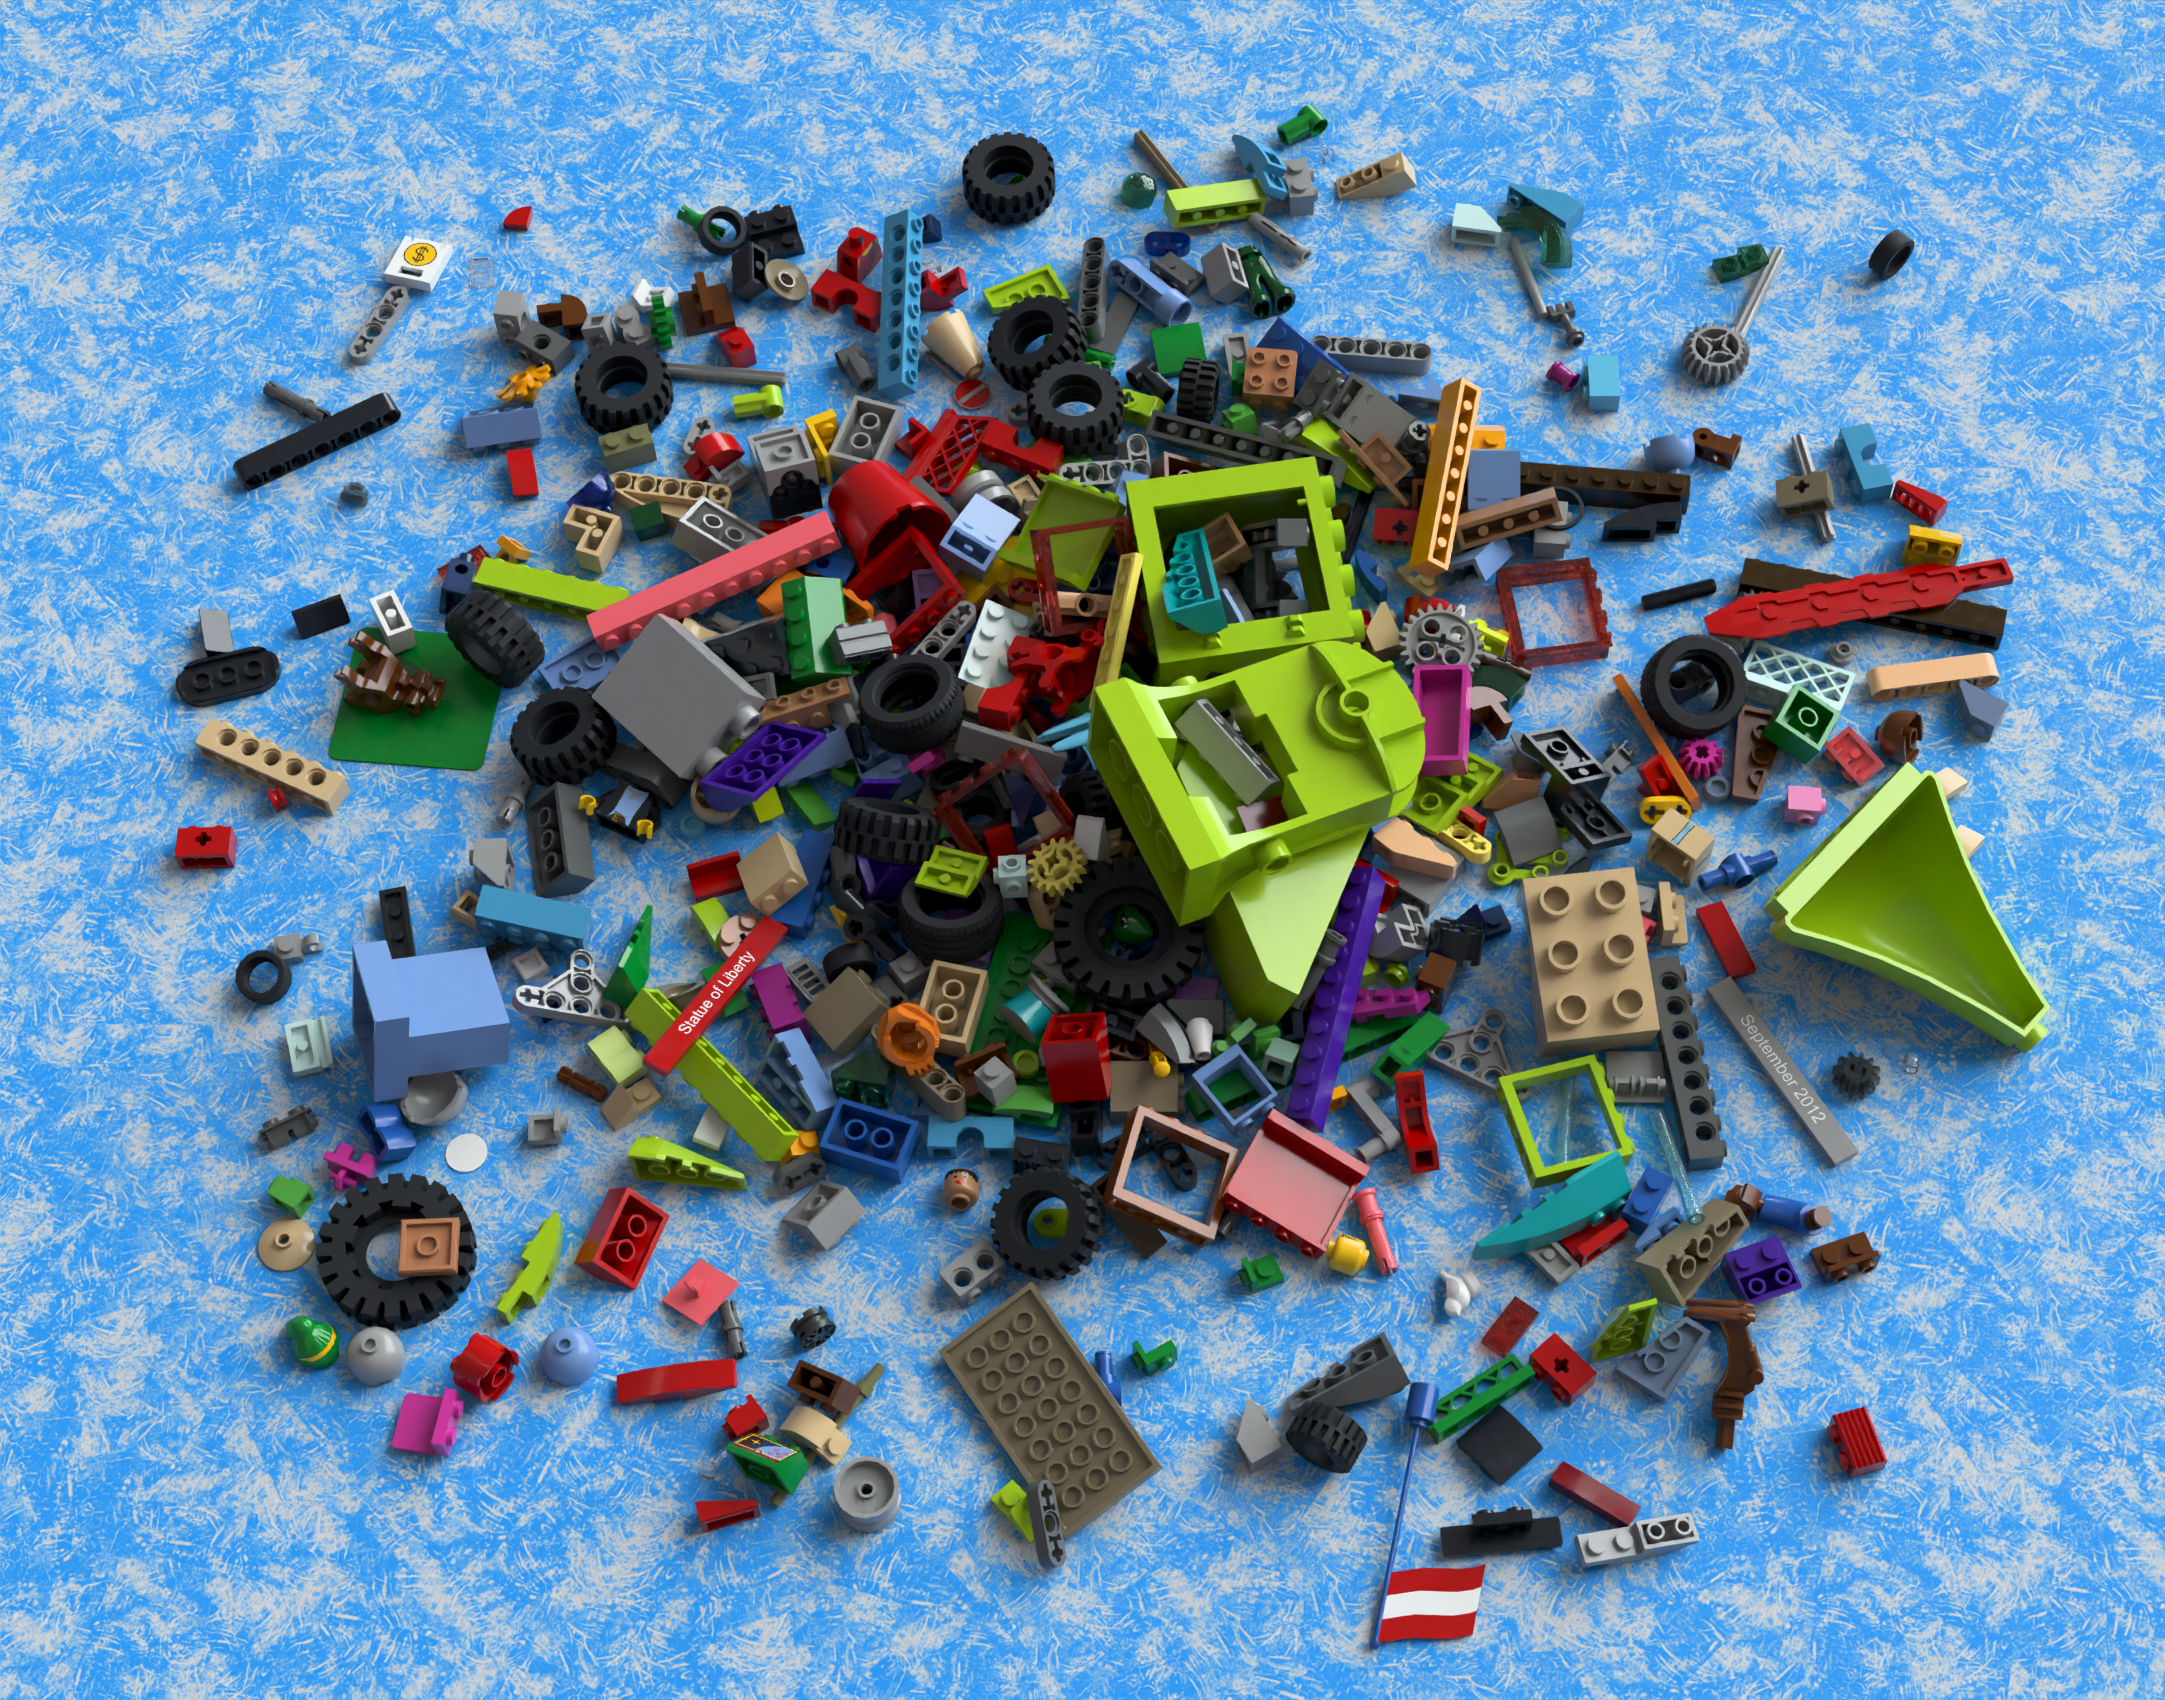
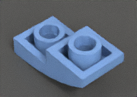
[1634,1206,1684,1256]

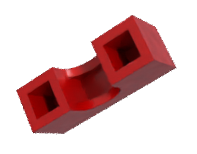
[810,269,882,333]
[981,419,1064,481]

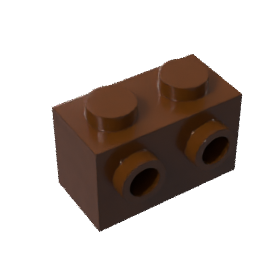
[1414,952,1457,1014]
[787,1360,861,1416]

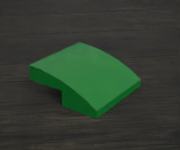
[1150,322,1207,377]

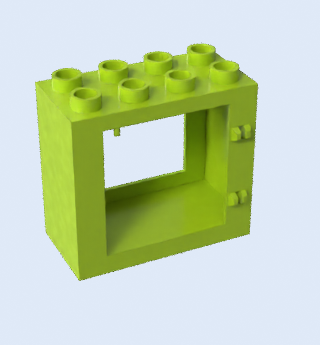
[1126,456,1365,687]

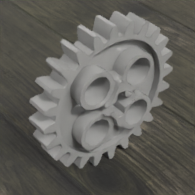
[1398,603,1485,677]

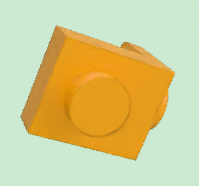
[779,1130,821,1167]

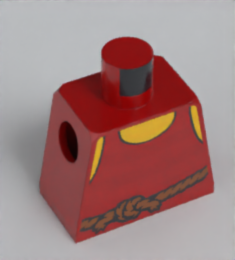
[837,227,883,283]

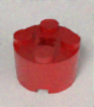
[450,1333,519,1403]

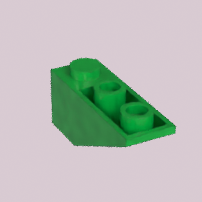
[1370,1011,1451,1092]

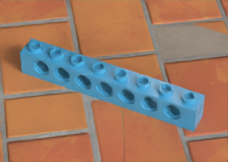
[878,209,924,400]

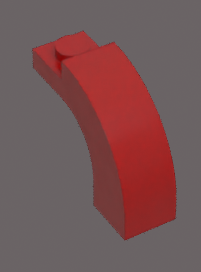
[1394,1070,1440,1174]

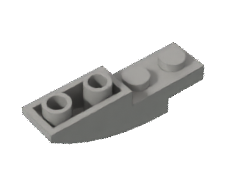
[1573,1512,1700,1568]

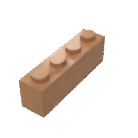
[1456,487,1563,550]

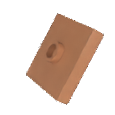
[398,1217,460,1277]

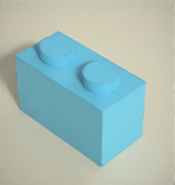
[1581,355,1620,411]

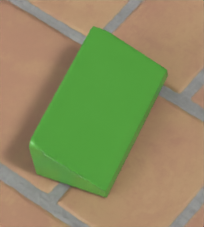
[786,782,837,832]

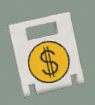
[384,236,453,292]

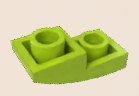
[690,897,742,954]

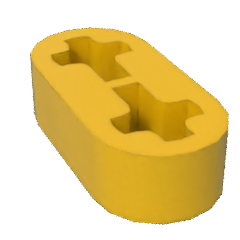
[1638,796,1692,824]

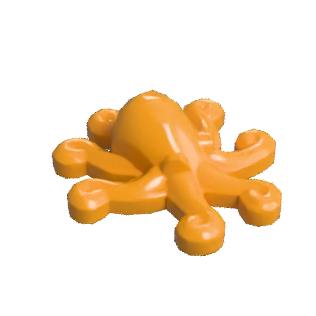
[496,364,551,403]

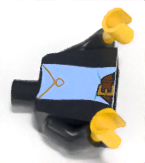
[578,783,662,845]

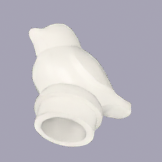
[1439,1270,1482,1317]

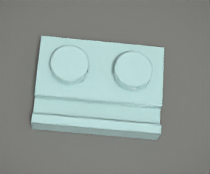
[284,1015,335,1078]

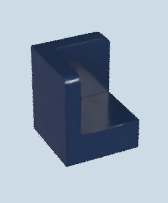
[1280,1010,1312,1041]

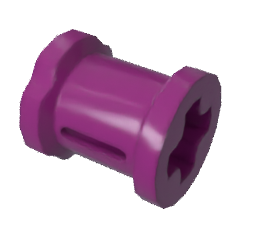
[1546,360,1580,393]

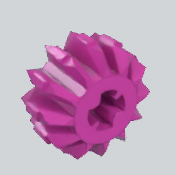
[1678,736,1724,781]

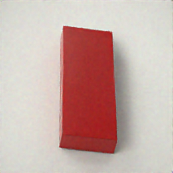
[1696,900,1756,980]

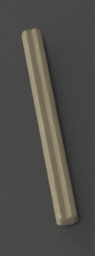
[1134,130,1218,233]

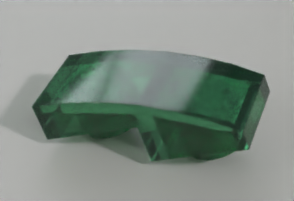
[1712,243,1770,284]

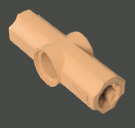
[1042,590,1112,618]

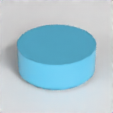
[679,812,707,840]

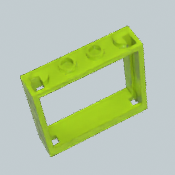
[1495,1054,1635,1190]

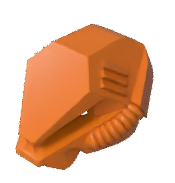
[878,1002,941,1077]

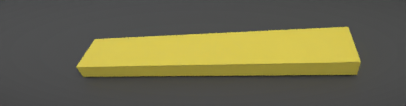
[1089,552,1144,710]

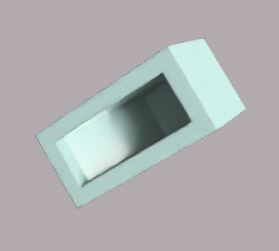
[1451,203,1502,248]

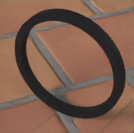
[1540,486,1584,531]

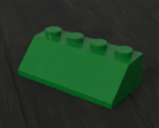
[781,576,853,689]

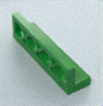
[1426,1353,1535,1445]

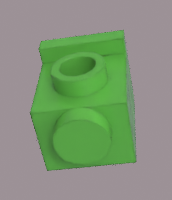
[267,1175,317,1219]

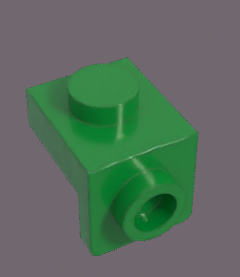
[1130,1340,1177,1377]

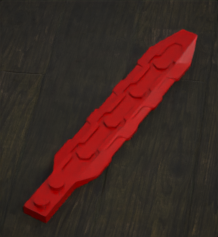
[1703,557,2014,640]

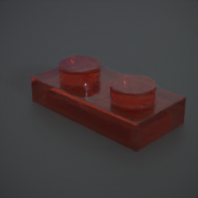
[1481,1296,1539,1359]

